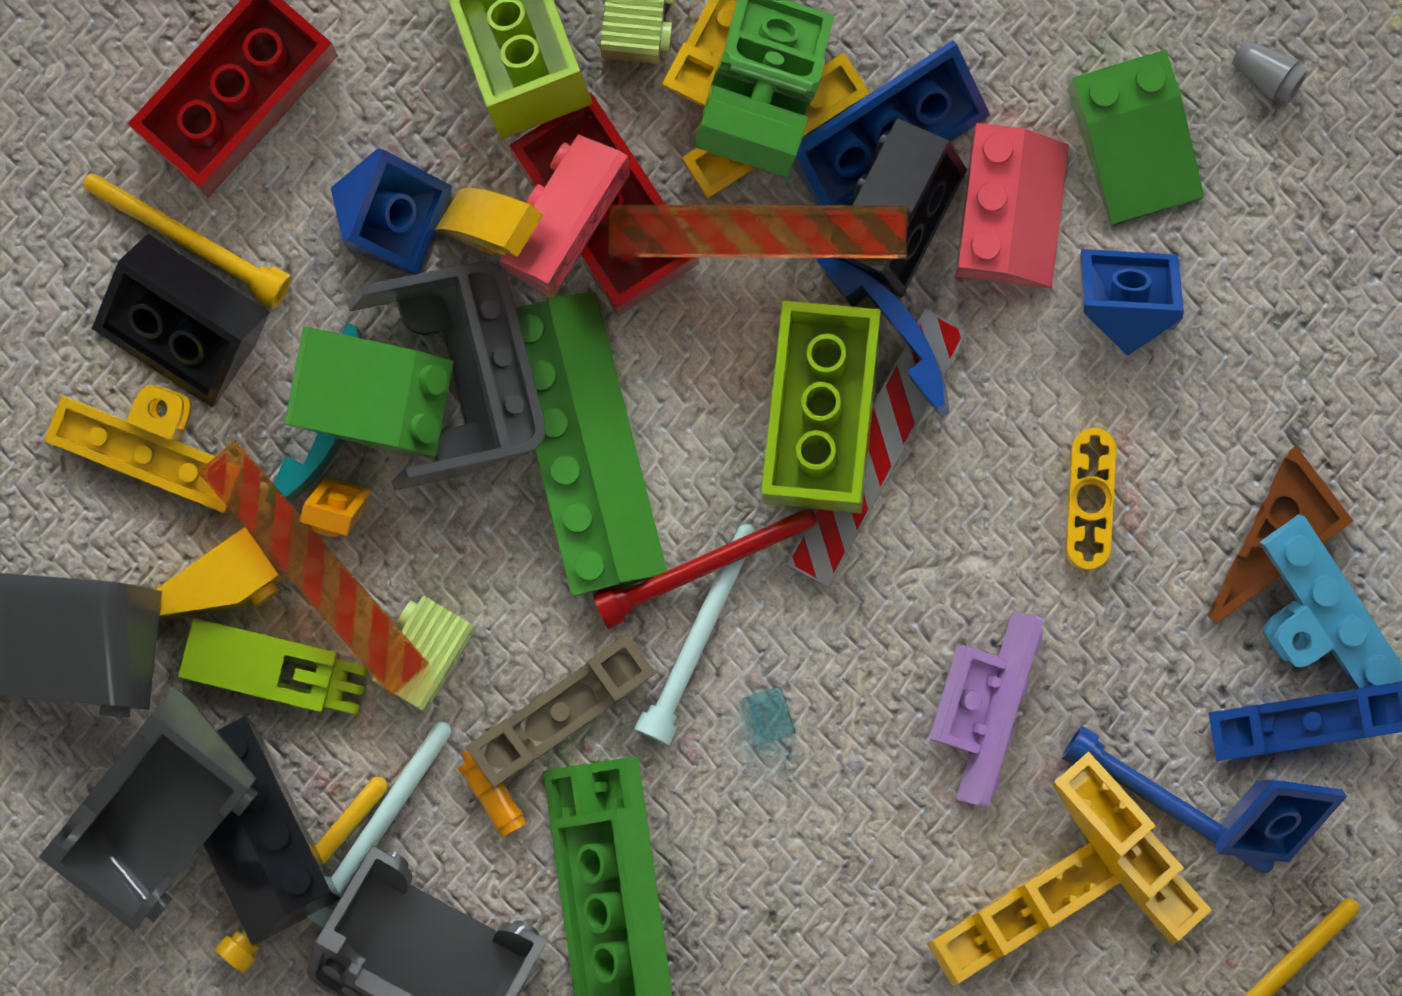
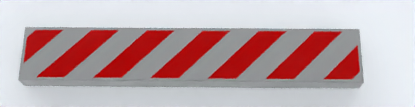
[785,308,968,588]

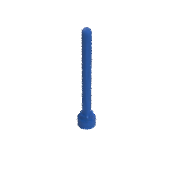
[1061,725,1274,873]

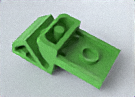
[693,0,834,178]

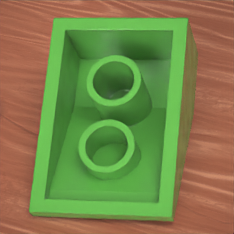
[1067,49,1204,226]
[284,327,454,457]

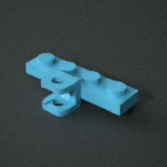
[1259,514,1402,689]

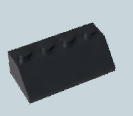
[203,716,341,946]

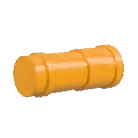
[457,751,527,838]

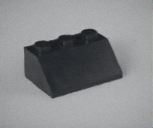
[831,118,967,298]
[91,233,270,407]

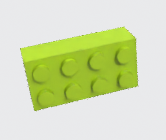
[449,0,593,139]
[761,300,882,514]

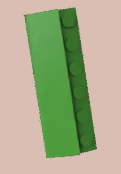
[516,292,667,597]
[543,756,673,996]

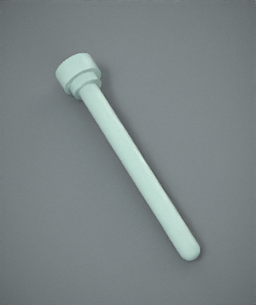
[634,524,756,746]
[307,722,451,928]

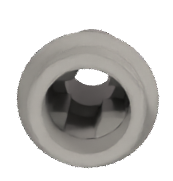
[1232,39,1308,104]

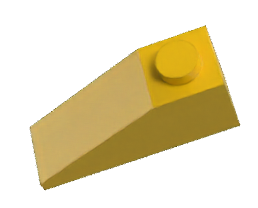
[155,527,285,620]

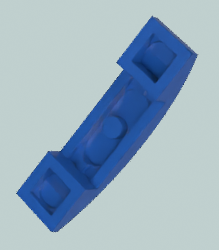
[817,255,950,418]
[1208,681,1402,761]

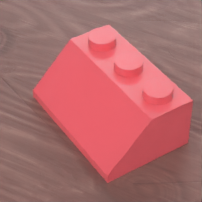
[955,123,1069,289]
[499,135,630,299]

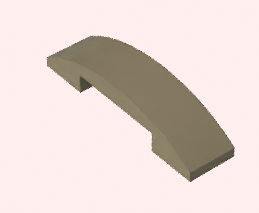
[465,634,656,788]

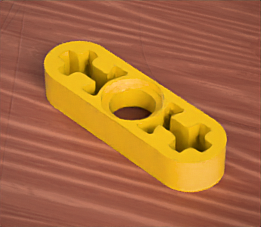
[1065,428,1117,571]

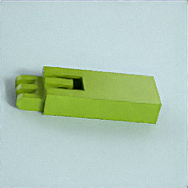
[178,617,370,715]

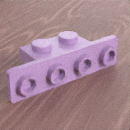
[929,612,1044,808]

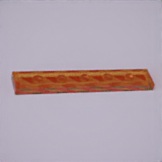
[608,205,908,258]
[198,440,430,697]

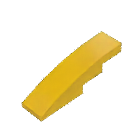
[435,187,544,257]
[1052,752,1212,946]
[926,842,1120,986]

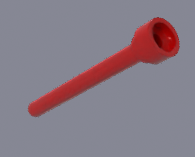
[592,509,817,629]

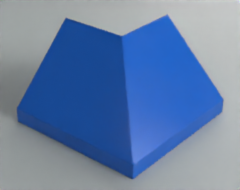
[331,148,453,275]
[1080,249,1184,356]
[1215,780,1347,862]

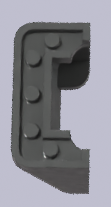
[0,573,162,718]
[39,687,258,931]
[307,846,547,996]

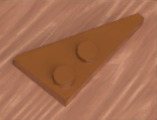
[1207,446,1353,625]

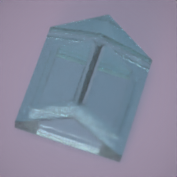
[739,687,796,747]

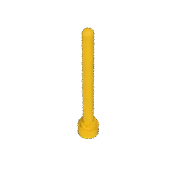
[83,174,293,310]
[214,777,388,974]
[1244,898,1359,996]

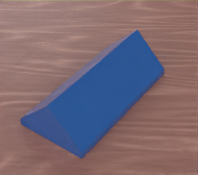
[792,40,990,221]

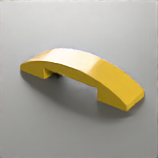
[662,0,737,107]

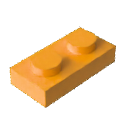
[299,476,372,537]

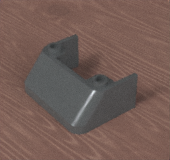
[347,261,545,491]

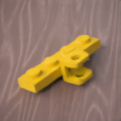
[681,52,870,200]
[44,385,244,513]

